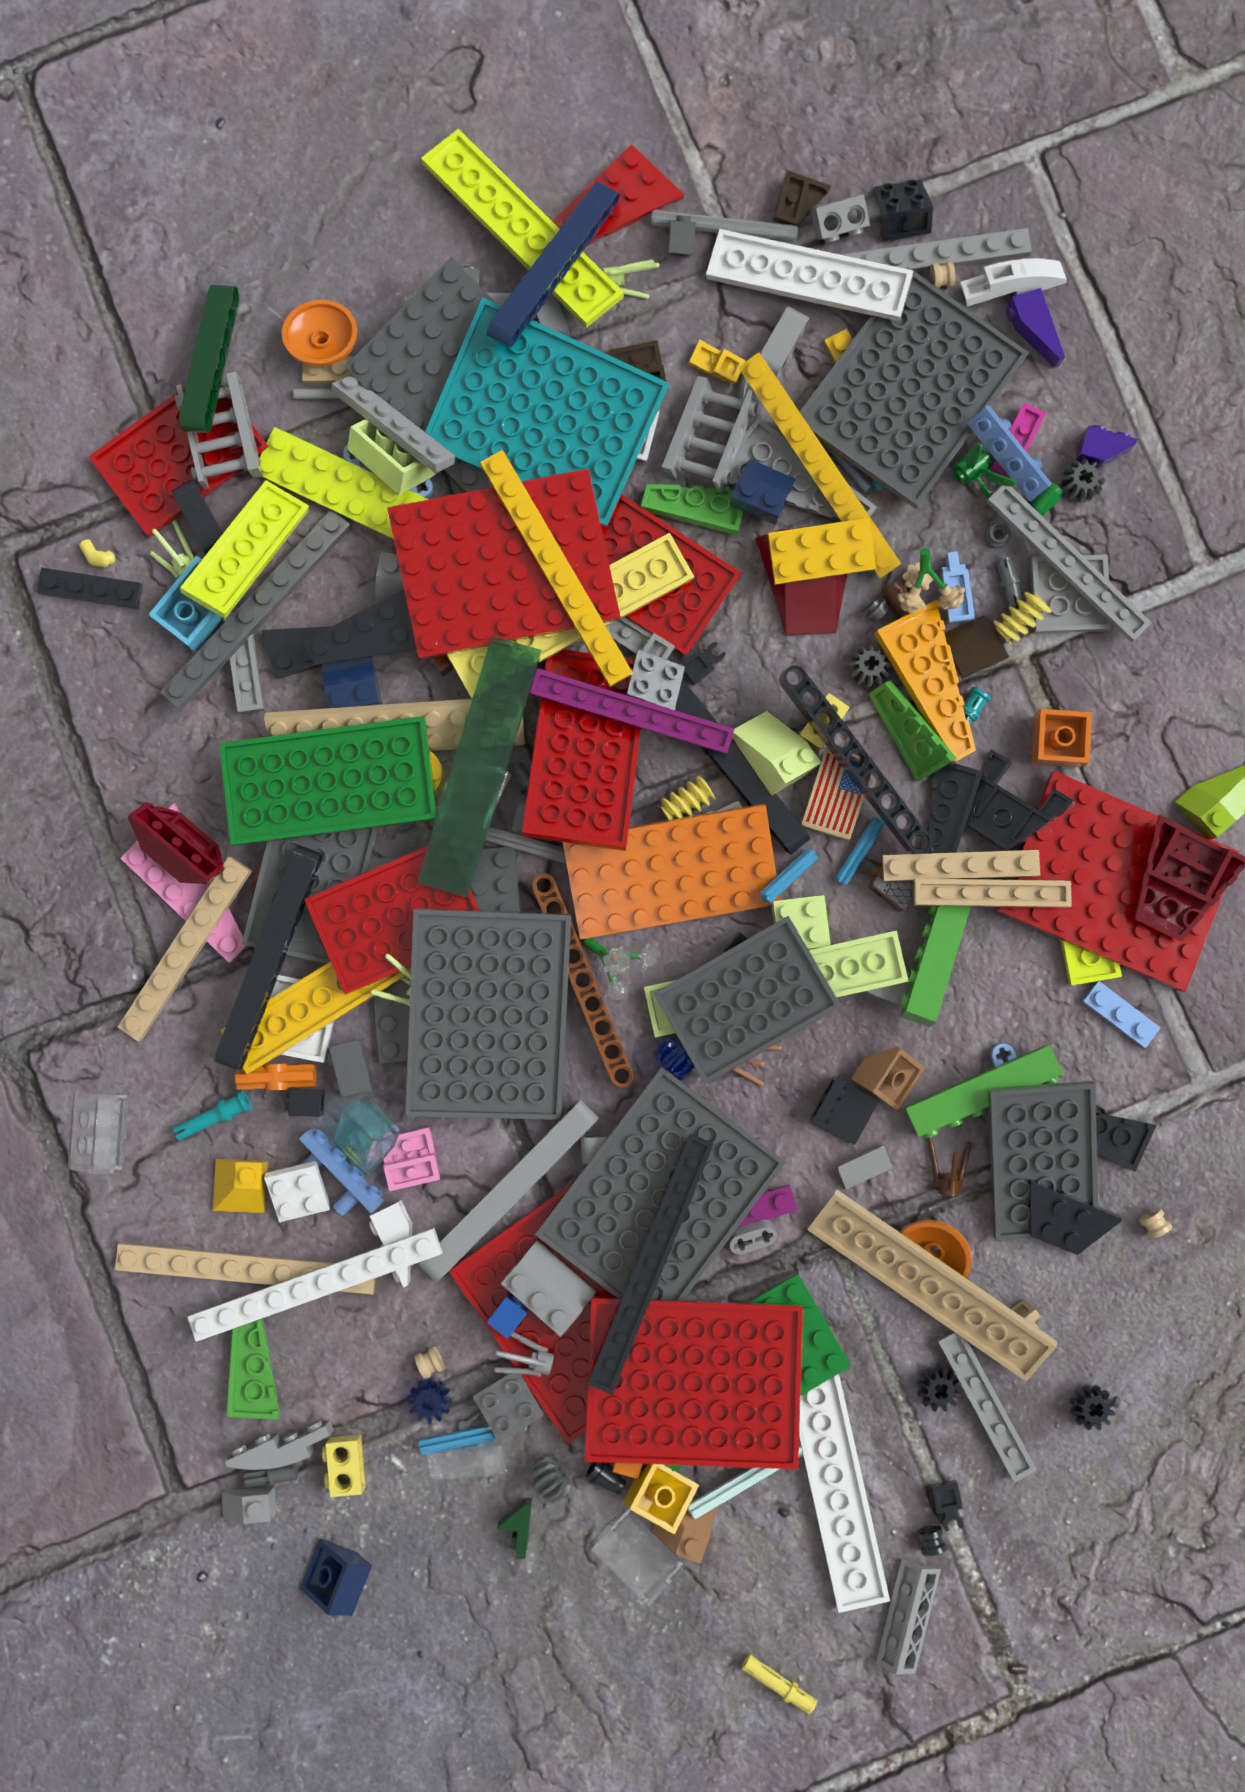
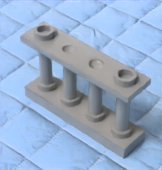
[175,372,263,490]
[662,376,759,493]

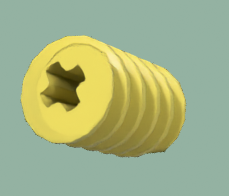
[993,592,1052,646]
[659,776,716,820]

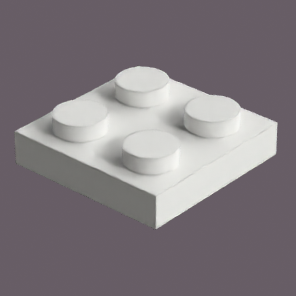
[264,1161,330,1222]

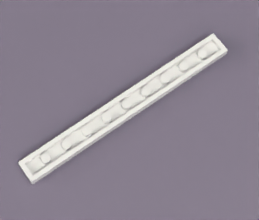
[188,1228,443,1342]

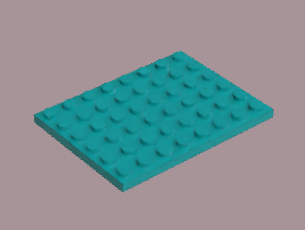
[425,297,670,527]

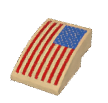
[801,748,871,841]

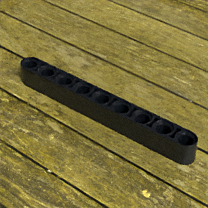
[779,665,932,854]
[675,679,811,855]
[214,845,323,1071]

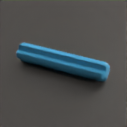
[835,817,885,885]
[760,849,818,903]
[418,1425,495,1455]

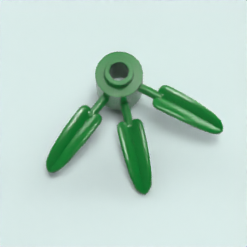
[953,444,1017,499]

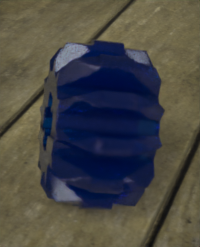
[653,1037,695,1080]
[407,1377,453,1424]

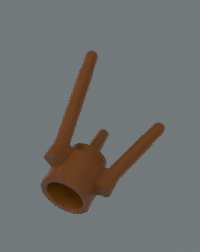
[927,1137,972,1196]

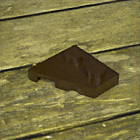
[773,170,832,226]

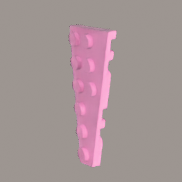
[121,803,248,963]

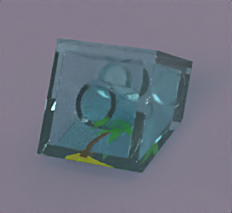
[333,1096,400,1176]

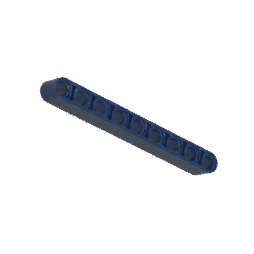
[487,181,620,348]

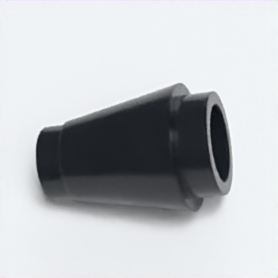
[586,1462,626,1495]

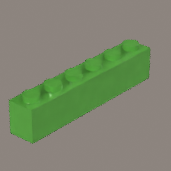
[899,906,971,1027]
[904,1044,1063,1139]

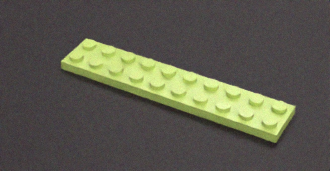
[644,930,908,1037]

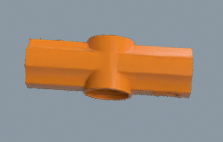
[235,1064,317,1090]

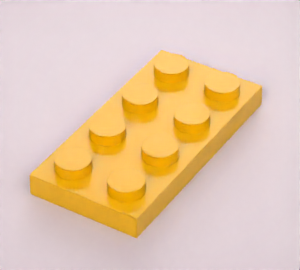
[768,518,876,585]

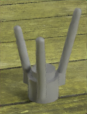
[494,1332,554,1377]

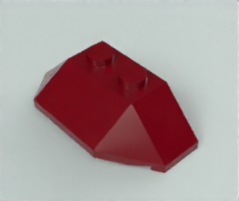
[128,802,224,885]

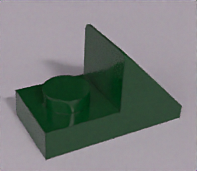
[497,1498,532,1559]

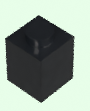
[285,1089,325,1117]

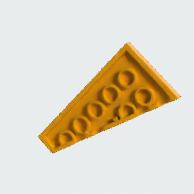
[874,599,976,764]

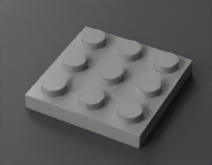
[1030,554,1112,633]

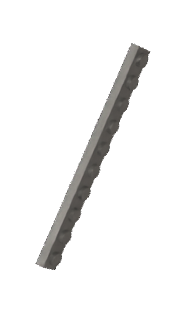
[160,510,351,711]

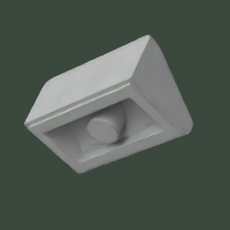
[835,1144,893,1190]

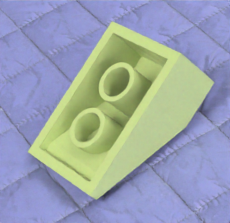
[732,711,821,796]

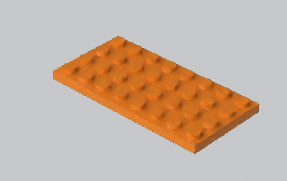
[563,803,780,939]

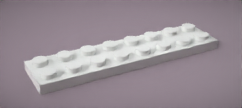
[706,229,913,321]

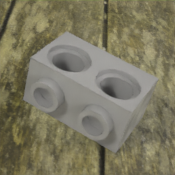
[810,194,870,243]

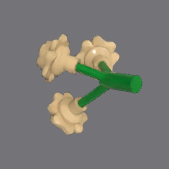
[897,548,965,613]

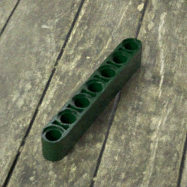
[179,285,239,433]

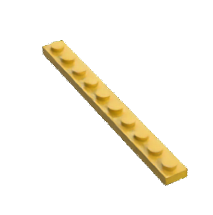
[738,352,901,578]
[480,450,633,687]

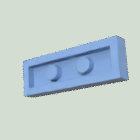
[1081,981,1160,1048]

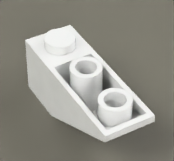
[369,1200,412,1287]

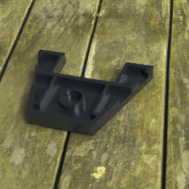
[966,749,1075,851]

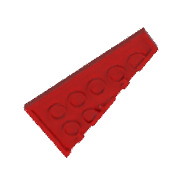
[552,144,684,245]

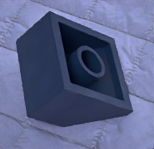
[730,459,796,525]
[322,657,383,708]
[300,1539,372,1616]

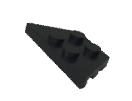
[1028,1179,1122,1255]

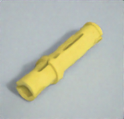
[741,1654,817,1715]

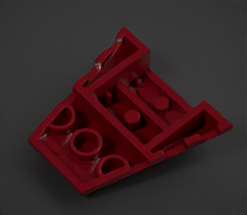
[755,528,847,636]
[1134,815,1245,942]

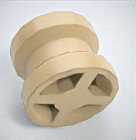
[930,261,955,288]
[1139,1208,1172,1239]
[415,1346,445,1379]

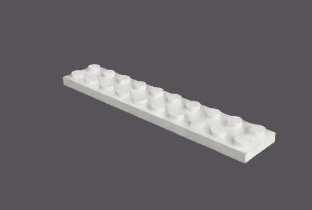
[799,1374,890,1613]

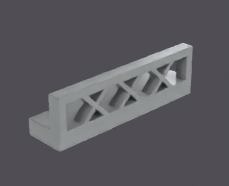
[876,1558,941,1675]

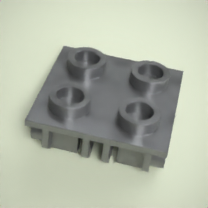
[626,649,685,710]
[473,1374,544,1443]

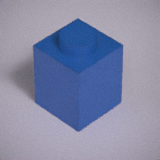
[487,1293,528,1339]

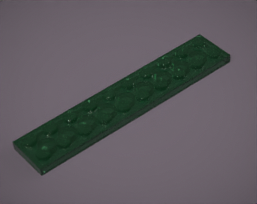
[417,636,542,898]

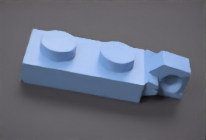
[941,551,975,624]

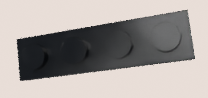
[37,567,143,609]

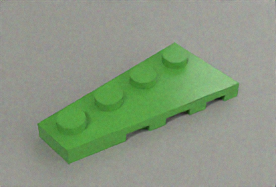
[641,484,744,535]
[869,680,957,782]
[227,1318,281,1420]

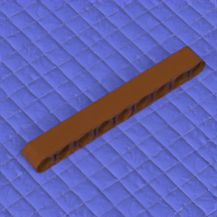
[532,873,634,1088]

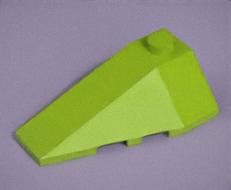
[1174,765,1245,839]

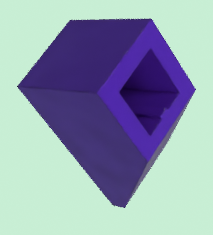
[1075,425,1137,469]

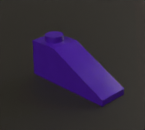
[1006,288,1065,368]

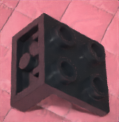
[873,179,933,241]
[809,1075,879,1145]

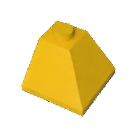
[213,1159,268,1213]
[622,1464,699,1534]

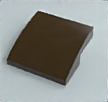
[609,340,668,390]
[944,615,1009,679]

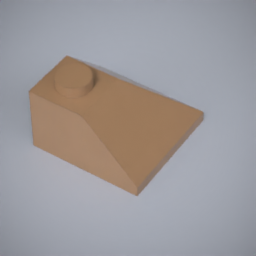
[851,1046,925,1111]
[650,1496,717,1564]

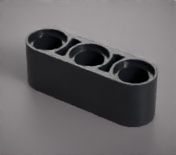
[171,479,223,555]

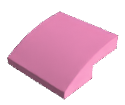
[378,1126,440,1191]

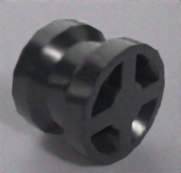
[916,1525,948,1556]

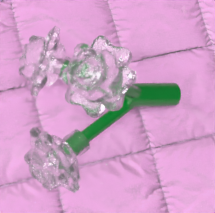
[583,938,657,1001]

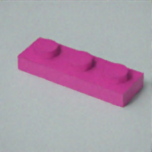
[989,402,1046,478]

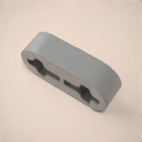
[728,1220,777,1255]

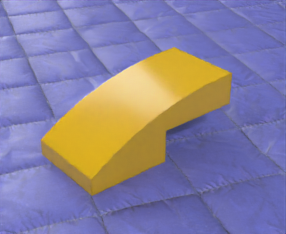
[687,340,745,384]

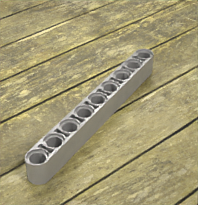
[418,1100,599,1283]

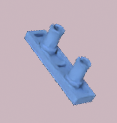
[967,405,1052,501]
[299,1127,385,1216]

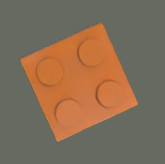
[1031,709,1092,768]

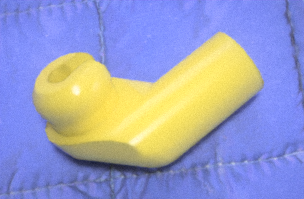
[79,539,115,568]

